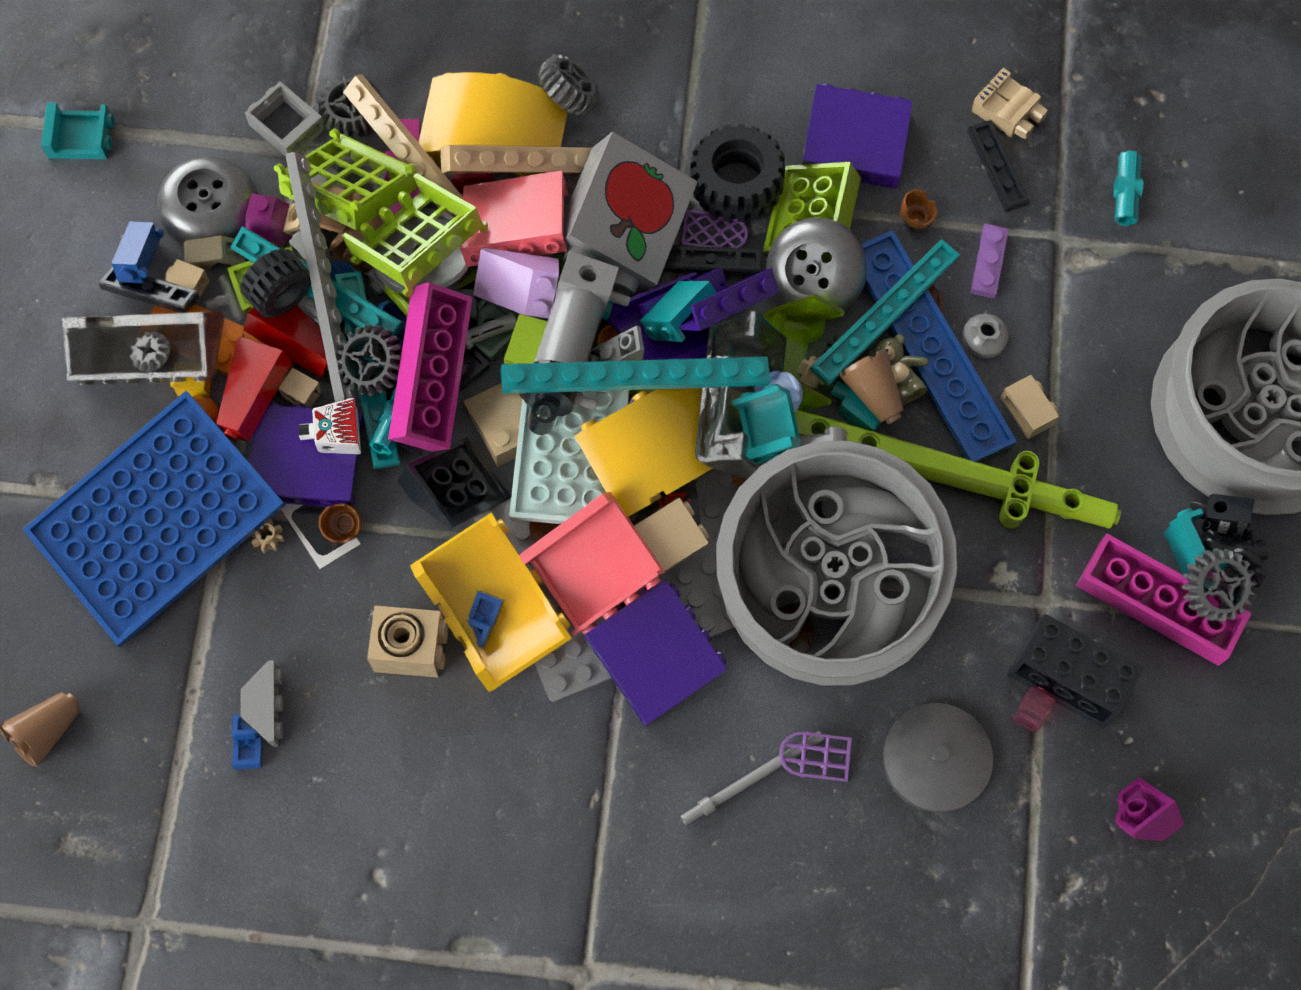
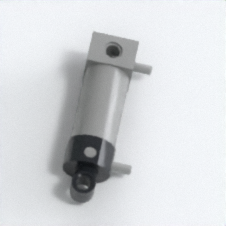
[522,251,630,435]

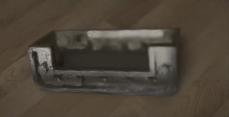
[62,311,224,385]
[695,311,787,479]

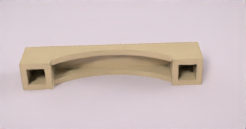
[441,145,592,175]

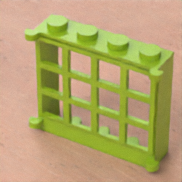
[274,129,417,230]
[342,173,488,297]

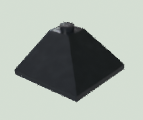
[397,437,511,529]

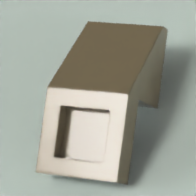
[184,236,245,270]

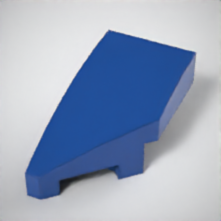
[467,590,505,648]
[232,714,262,770]

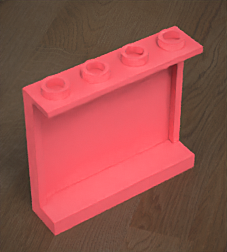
[460,171,568,267]
[519,492,665,636]

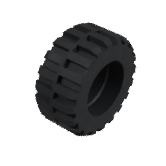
[690,124,785,222]

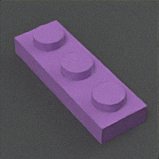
[970,223,1009,298]

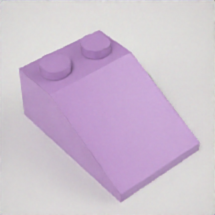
[473,247,559,318]

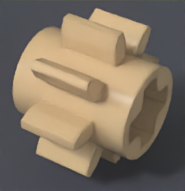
[797,356,824,388]
[251,519,284,554]

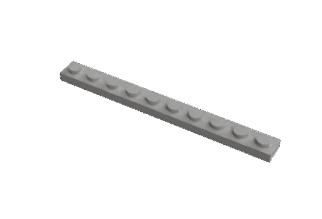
[285,152,357,402]

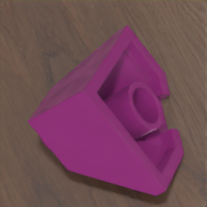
[245,193,292,247]
[1115,777,1184,841]

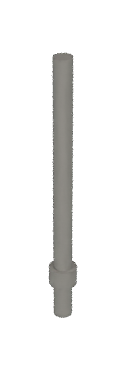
[680,731,824,825]

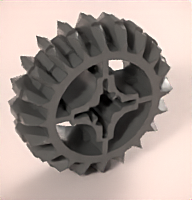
[537,54,600,115]
[317,74,383,139]
[336,324,403,396]
[1181,548,1258,622]

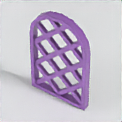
[681,210,748,248]

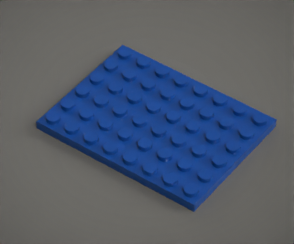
[23,391,286,647]

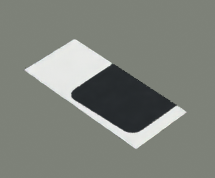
[281,504,360,569]

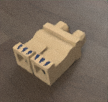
[972,68,1048,139]

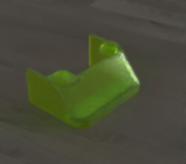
[749,294,845,411]

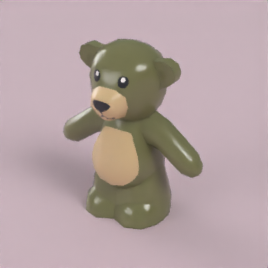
[870,334,929,405]

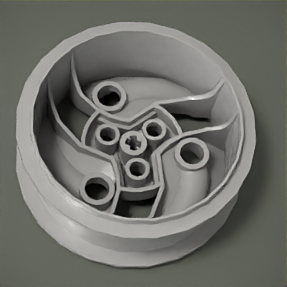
[1151,279,1301,516]
[716,441,957,686]

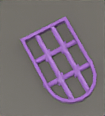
[779,731,852,782]

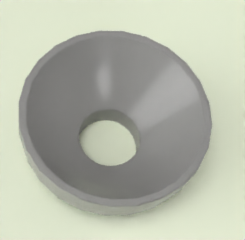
[962,314,1008,359]

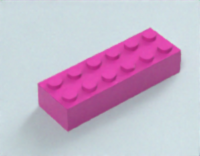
[388,282,473,452]
[1076,534,1252,666]

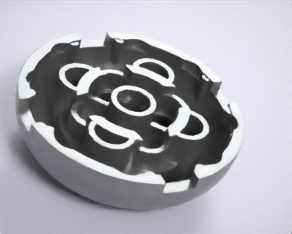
[157,156,257,245]
[766,217,867,319]

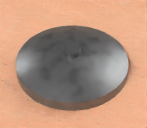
[373,208,472,294]
[882,703,993,813]

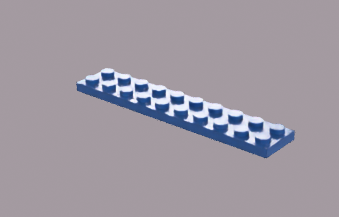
[861,230,1017,462]

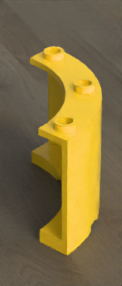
[419,73,568,177]
[574,388,742,516]
[410,513,572,693]

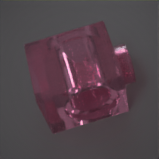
[1011,686,1055,733]

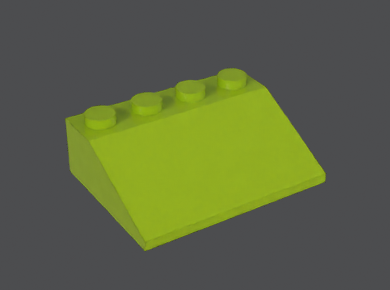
[763,162,861,263]

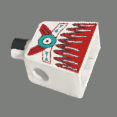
[298,398,361,454]

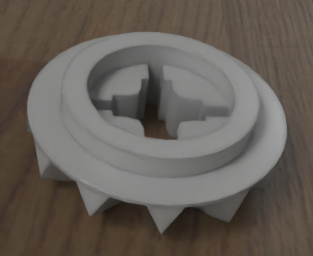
[130,331,170,372]

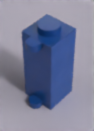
[111,221,164,283]

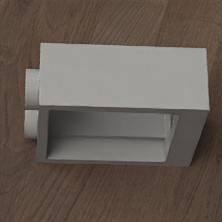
[245,82,325,157]

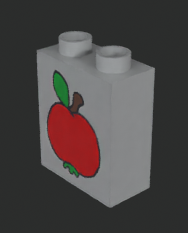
[557,132,697,298]

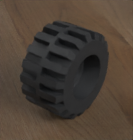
[240,248,311,318]

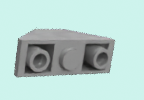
[587,326,644,362]
[241,660,283,747]

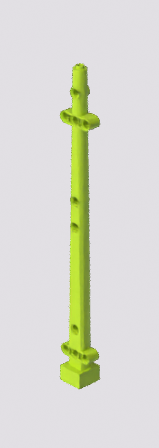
[504,313,1121,529]

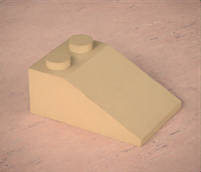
[463,383,522,467]

